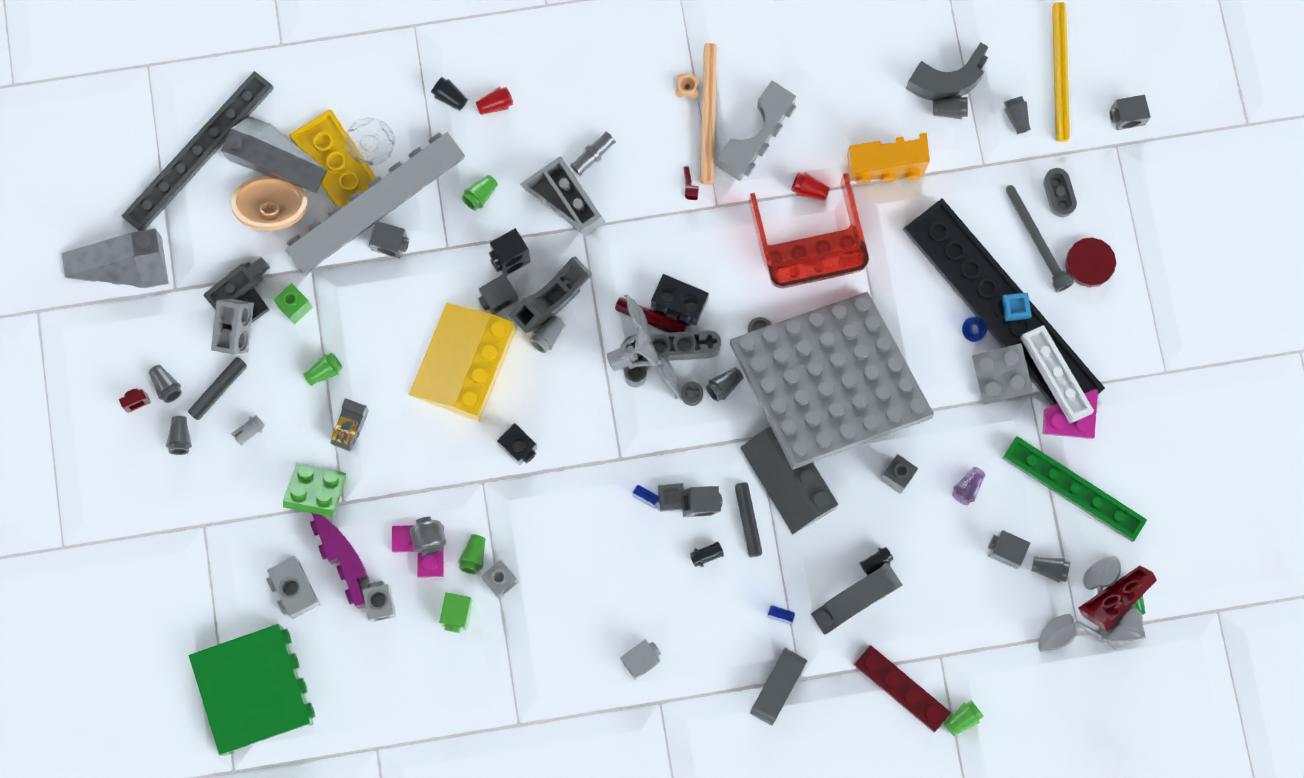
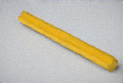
[1052,2,1070,143]

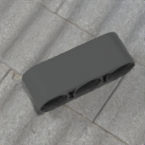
[749,647,808,726]

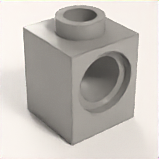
[481,559,519,599]
[362,581,396,623]
[620,639,662,681]

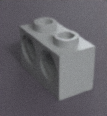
[211,299,254,355]

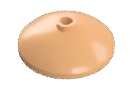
[231,176,307,231]

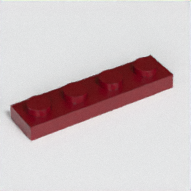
[853,645,951,733]

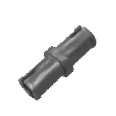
[570,131,616,176]

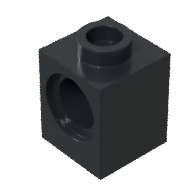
[497,423,538,466]

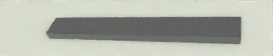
[121,71,274,231]

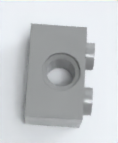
[266,556,321,619]

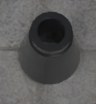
[431,77,469,111]

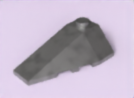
[220,116,327,193]
[62,228,169,288]

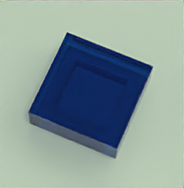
[632,485,659,509]
[767,605,795,625]

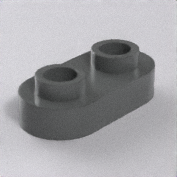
[1043,168,1077,218]

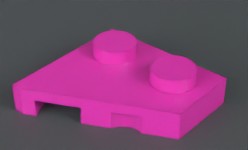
[1042,390,1098,440]

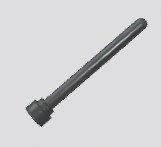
[1006,185,1074,293]

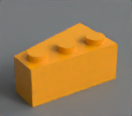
[847,132,930,184]

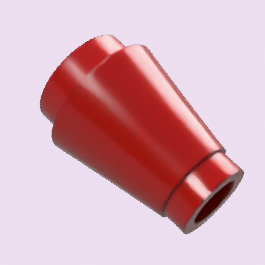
[475,86,514,115]
[791,172,830,201]

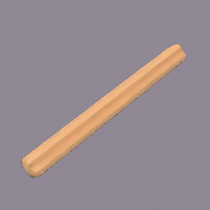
[701,43,717,185]

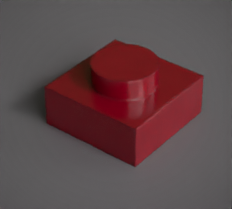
[119,388,151,413]

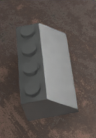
[740,426,839,535]

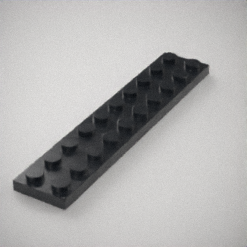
[903,198,1105,406]

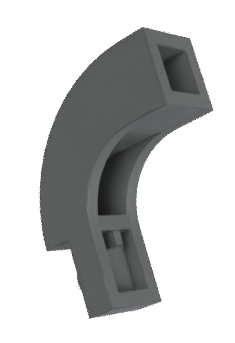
[906,42,989,101]
[509,256,592,333]
[810,564,903,635]

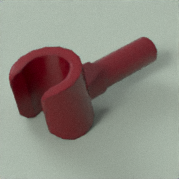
[683,166,699,200]

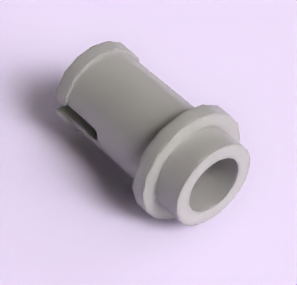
[231,415,265,446]

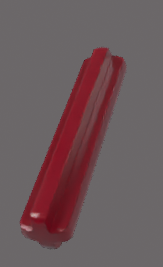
[615,297,686,333]

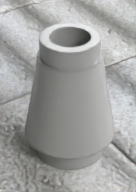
[530,316,565,353]

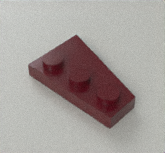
[1078,565,1157,631]

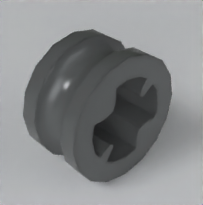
[681,381,704,406]

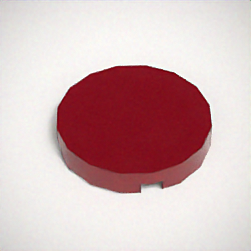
[1065,237,1117,288]

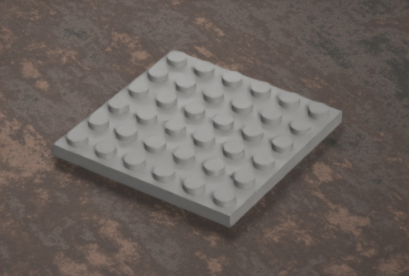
[730,291,934,470]

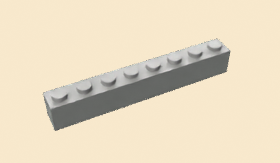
[285,132,465,275]

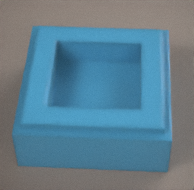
[1002,292,1032,321]

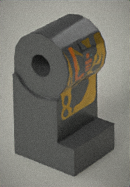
[330,398,369,451]

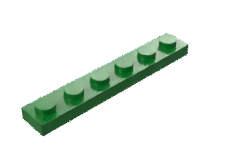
[1002,436,1147,542]

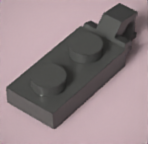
[203,257,270,310]

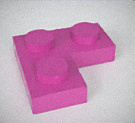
[392,525,444,578]

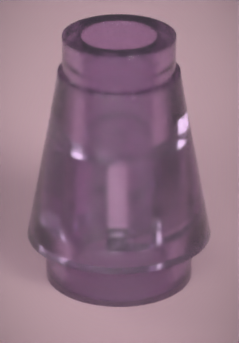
[952,467,986,506]

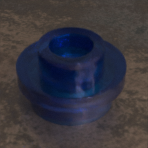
[962,317,987,342]

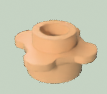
[675,74,700,99]

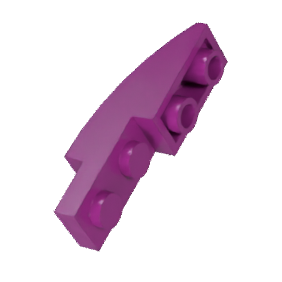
[310,513,369,609]

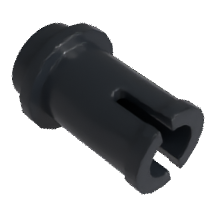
[690,541,724,568]
[859,547,894,576]

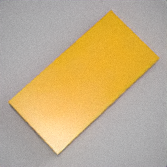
[289,109,376,208]

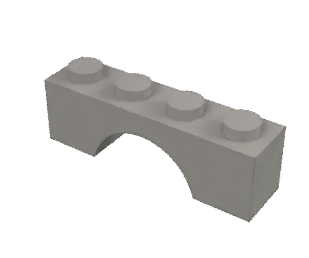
[716,80,797,182]

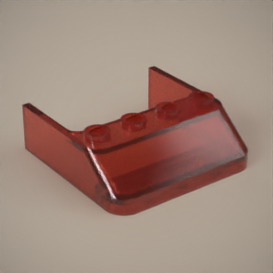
[748,173,869,289]

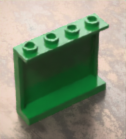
[188,624,316,756]

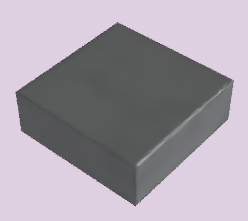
[658,483,684,512]

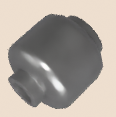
[409,516,446,556]

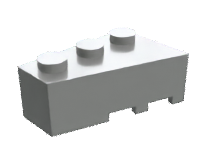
[520,156,606,236]

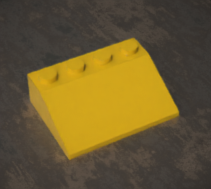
[409,303,517,422]

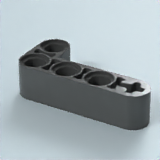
[623,330,721,388]

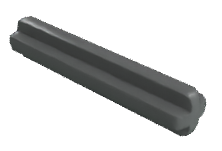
[188,357,247,420]
[735,482,763,558]

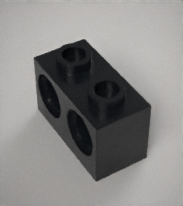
[488,228,531,276]
[651,274,709,326]

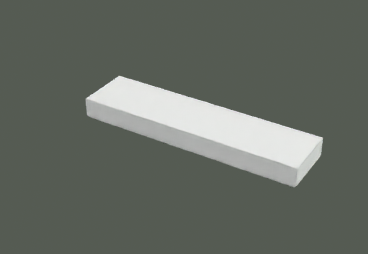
[1020,325,1094,424]

